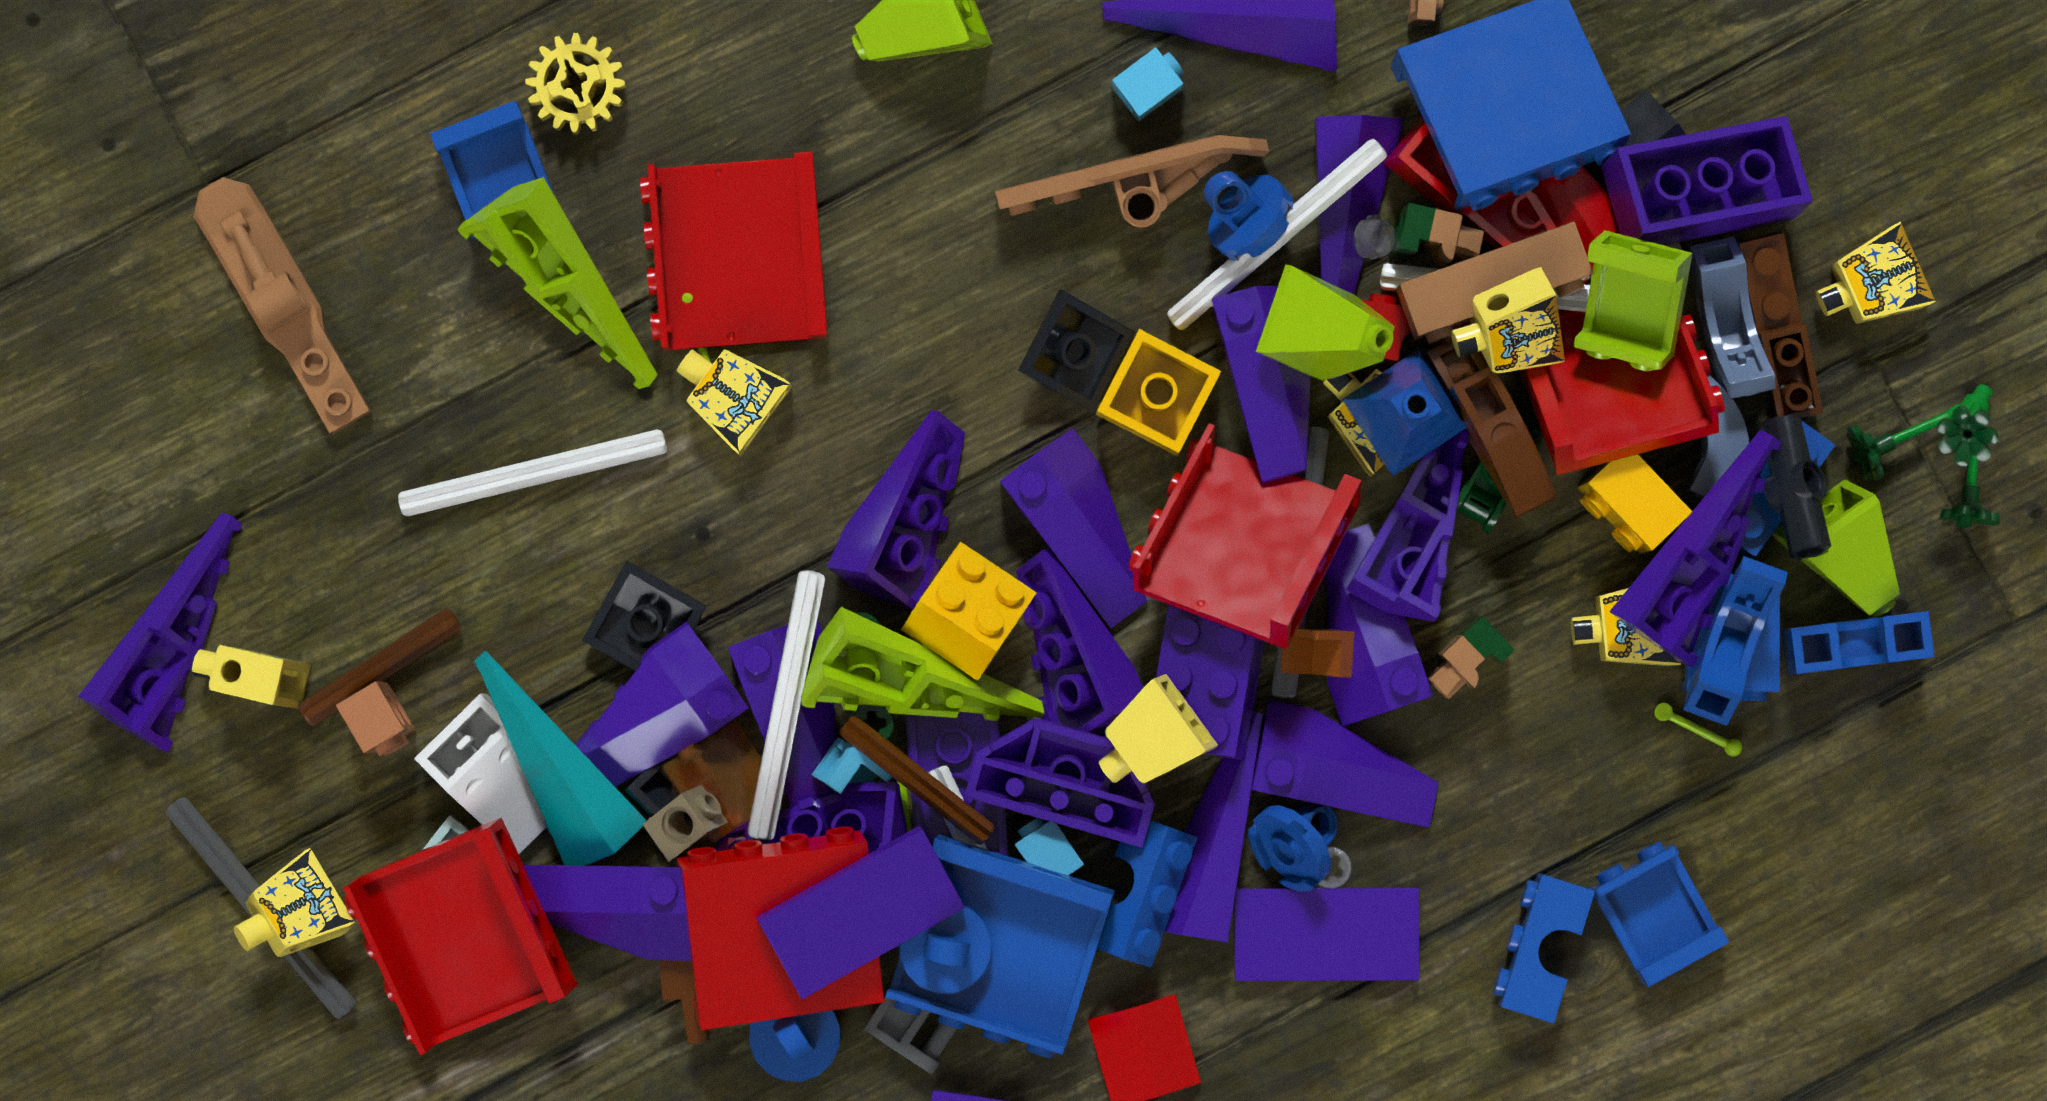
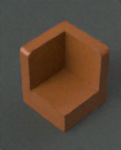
[1281,627,1355,677]

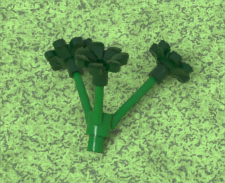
[1847,384,2000,528]

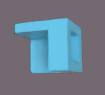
[811,738,892,794]

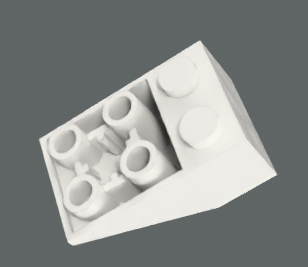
[414,693,547,854]

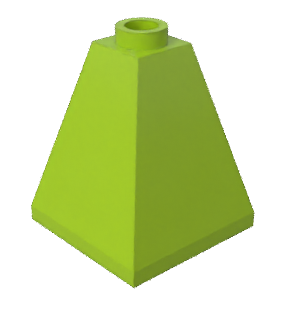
[852,0,993,62]
[1256,265,1395,381]
[1772,480,1900,617]

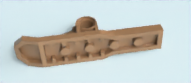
[995,135,1269,227]
[193,177,372,434]

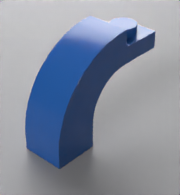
[1683,556,1788,726]

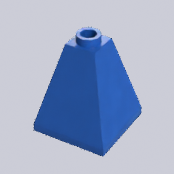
[1342,349,1466,477]

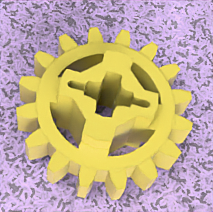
[525,33,626,135]

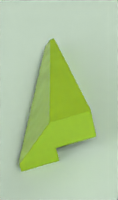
[457,177,658,389]
[801,607,1045,721]

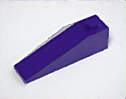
[1016,549,1143,736]
[575,622,748,787]

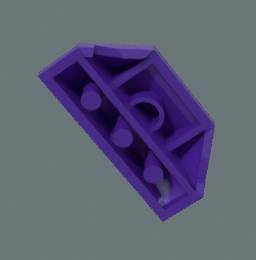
[964,717,1155,848]

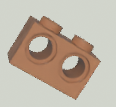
[336,681,416,756]

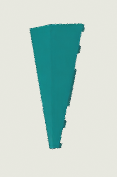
[474,651,647,866]

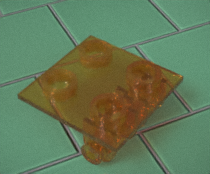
[662,721,786,843]

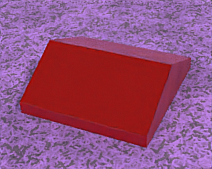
[1087,994,1201,1101]

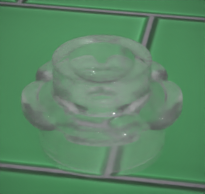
[1353,214,1395,260]

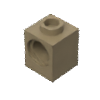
[643,785,728,862]

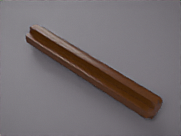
[298,608,461,726]
[840,715,995,845]

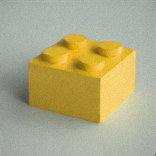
[1096,329,1221,456]
[1577,454,1692,554]
[901,542,1037,681]

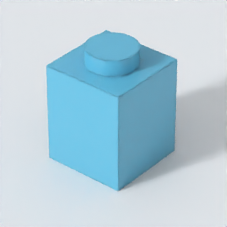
[1111,47,1185,122]
[1015,818,1084,875]

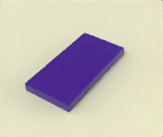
[906,712,1008,856]
[756,826,965,999]
[1234,888,1419,981]

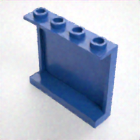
[1390,0,1631,211]
[885,834,1115,1058]

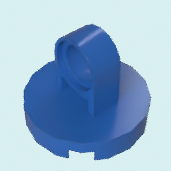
[1204,171,1294,261]
[1247,804,1338,892]
[899,905,991,994]
[749,1010,841,1082]

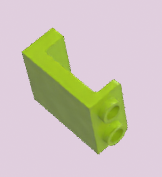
[1574,230,1692,371]

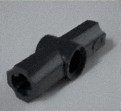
[1760,414,1832,560]

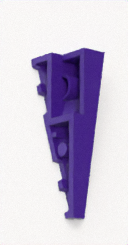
[1102,0,1337,72]
[1314,115,1402,294]
[1345,428,1469,622]
[1609,430,1781,668]
[78,513,242,753]
[1164,712,1263,943]

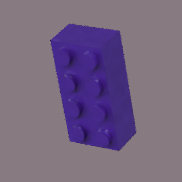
[1601,116,1813,245]
[1156,604,1265,761]

